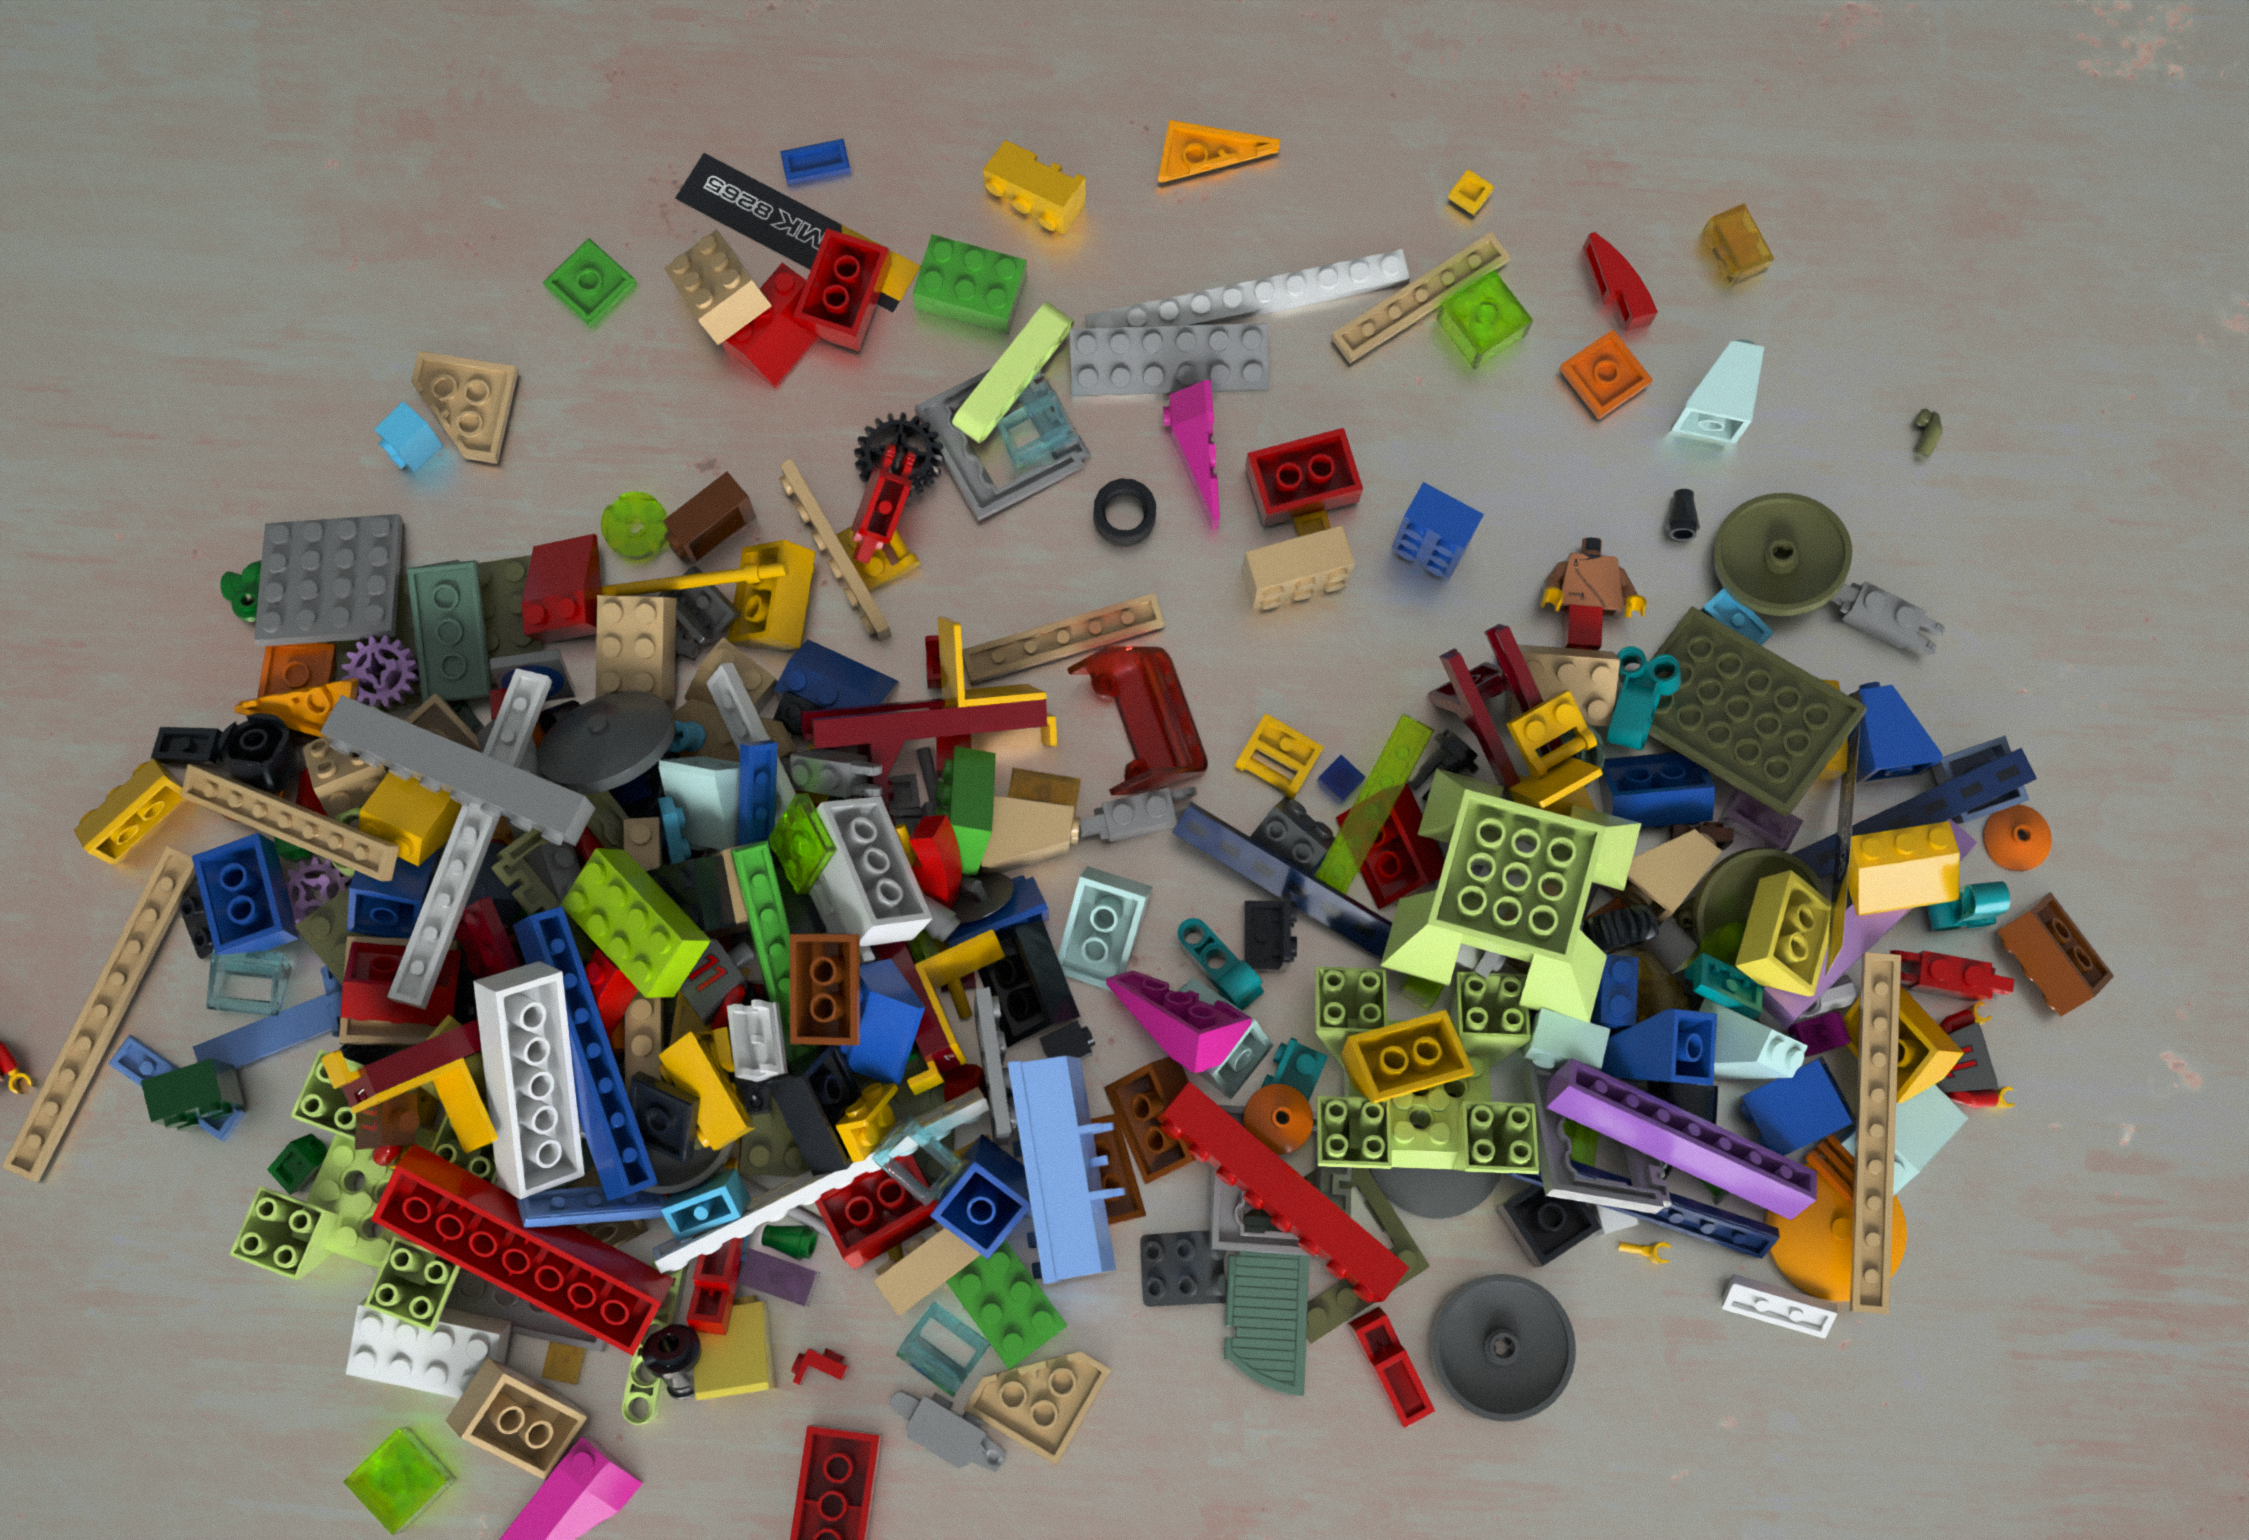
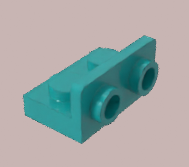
[1684,953,1763,1020]
[1261,1037,1328,1101]

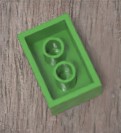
[913,234,1027,334]
[934,746,996,876]
[946,1239,1067,1370]

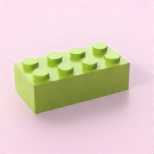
[560,848,711,998]

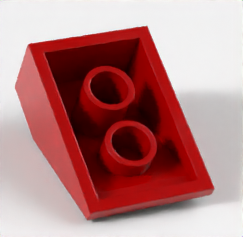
[522,534,602,644]

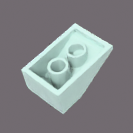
[1057,866,1153,991]
[1519,1008,1610,1070]
[1840,1084,1969,1196]

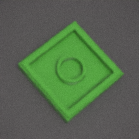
[542,238,637,328]

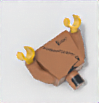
[1539,537,1647,618]

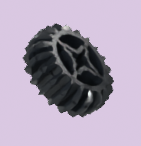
[854,412,944,501]
[1580,904,1660,954]

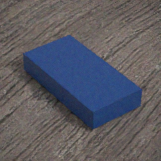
[780,138,851,185]

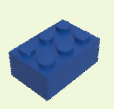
[1392,482,1484,578]

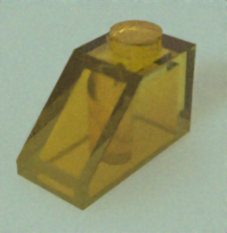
[1634,950,1689,1023]

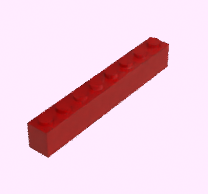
[1156,1081,1409,1303]

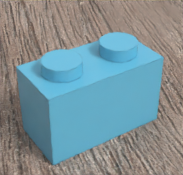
[374,401,443,473]
[661,1168,751,1241]

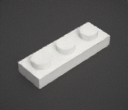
[1722,1274,1838,1339]

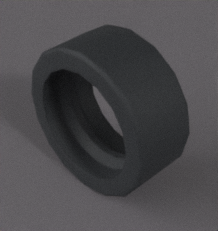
[1093,478,1156,546]

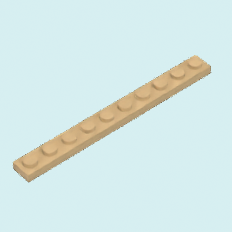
[2,846,196,1182]
[1849,952,1901,1315]

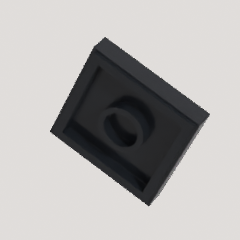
[629,1071,700,1164]

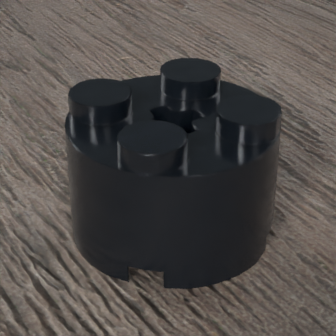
[218,713,300,793]
[1646,1080,1718,1124]

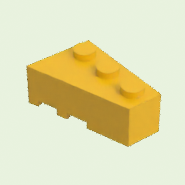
[983,140,1086,235]

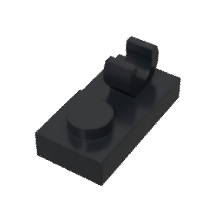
[151,727,224,765]

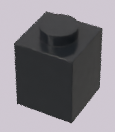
[1039,1020,1096,1061]

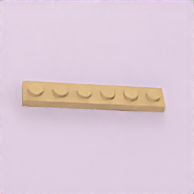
[1331,231,1510,364]
[779,459,892,642]
[962,593,1165,685]

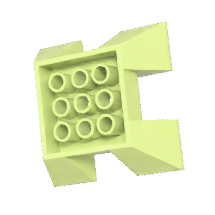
[1381,768,1642,1023]
[1315,966,1539,1174]
[229,1049,497,1332]

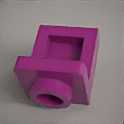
[1788,1010,1851,1058]

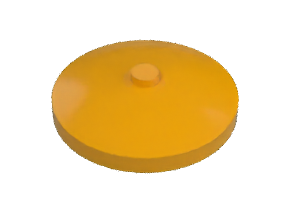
[1763,1159,1907,1301]

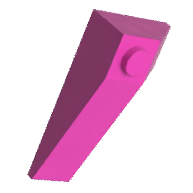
[1163,380,1220,529]
[1106,970,1252,1073]
[499,1435,643,1540]

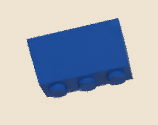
[774,639,899,709]
[1598,752,1715,828]
[192,833,300,955]
[946,875,1049,948]
[838,959,925,1085]

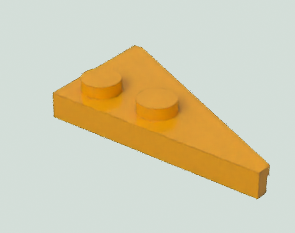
[1158,120,1280,183]
[234,678,359,738]

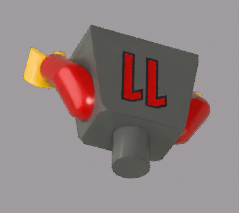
[679,938,756,1049]
[1936,1001,2015,1108]

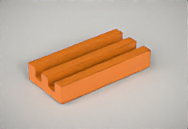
[1805,1134,1855,1208]

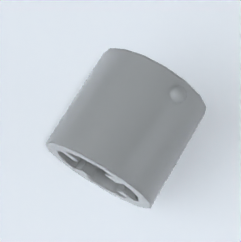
[1637,916,1699,976]

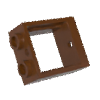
[663,471,756,566]

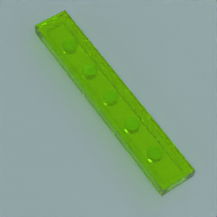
[1316,713,1435,894]

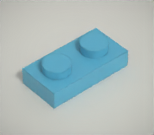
[1700,588,1774,645]
[658,795,691,865]

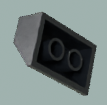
[977,920,1080,1048]
[767,1045,862,1176]

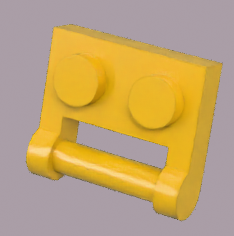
[836,526,920,593]
[1506,690,1597,779]
[1234,713,1324,800]

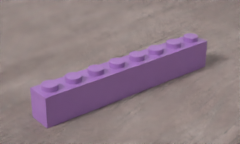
[1546,1058,1817,1220]

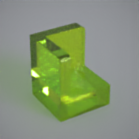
[1399,975,1445,1011]

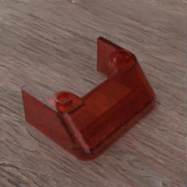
[1067,646,1208,796]

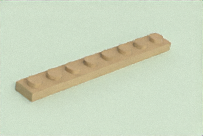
[181,764,399,881]
[624,817,664,1098]

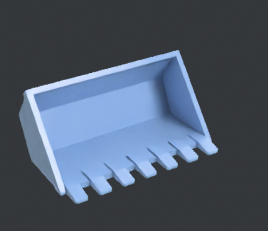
[1008,1056,1126,1284]

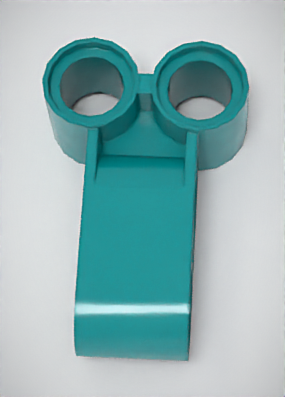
[1607,646,1682,751]
[1927,881,2010,932]
[1177,918,1264,1011]

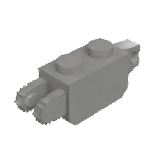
[1831,581,1945,655]
[780,749,882,798]
[1079,786,1197,842]
[889,1391,1007,1472]

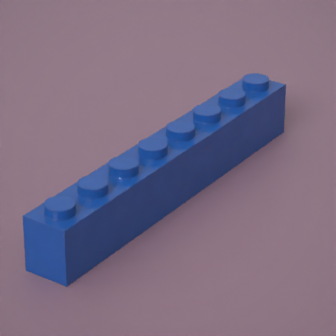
[513,906,658,1201]

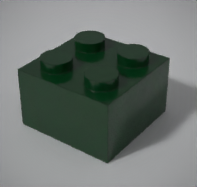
[141,1058,244,1131]

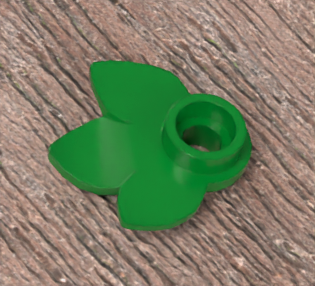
[220,560,262,622]

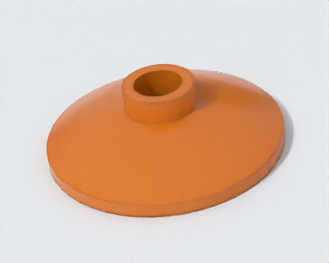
[1983,804,2052,871]
[1243,1084,1313,1155]

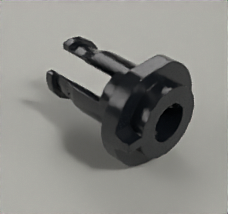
[1407,729,1479,802]
[642,1324,702,1400]

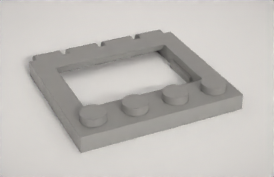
[915,369,1091,521]
[1521,1063,1672,1214]
[1209,1105,1352,1256]

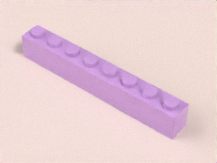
[1762,819,1977,1030]

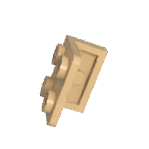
[303,737,388,818]

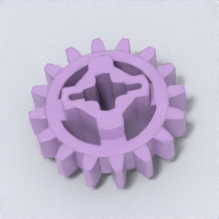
[341,635,419,710]
[285,857,352,924]

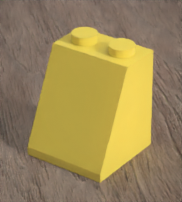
[694,1295,777,1401]

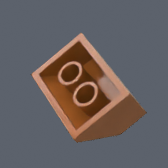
[1997,892,2114,1016]
[790,932,860,1045]
[1104,1056,1198,1184]
[1091,1114,1146,1227]

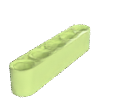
[952,302,1074,443]
[622,1257,689,1425]

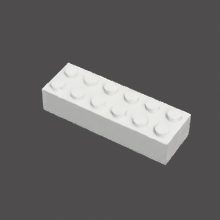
[473,961,585,1199]

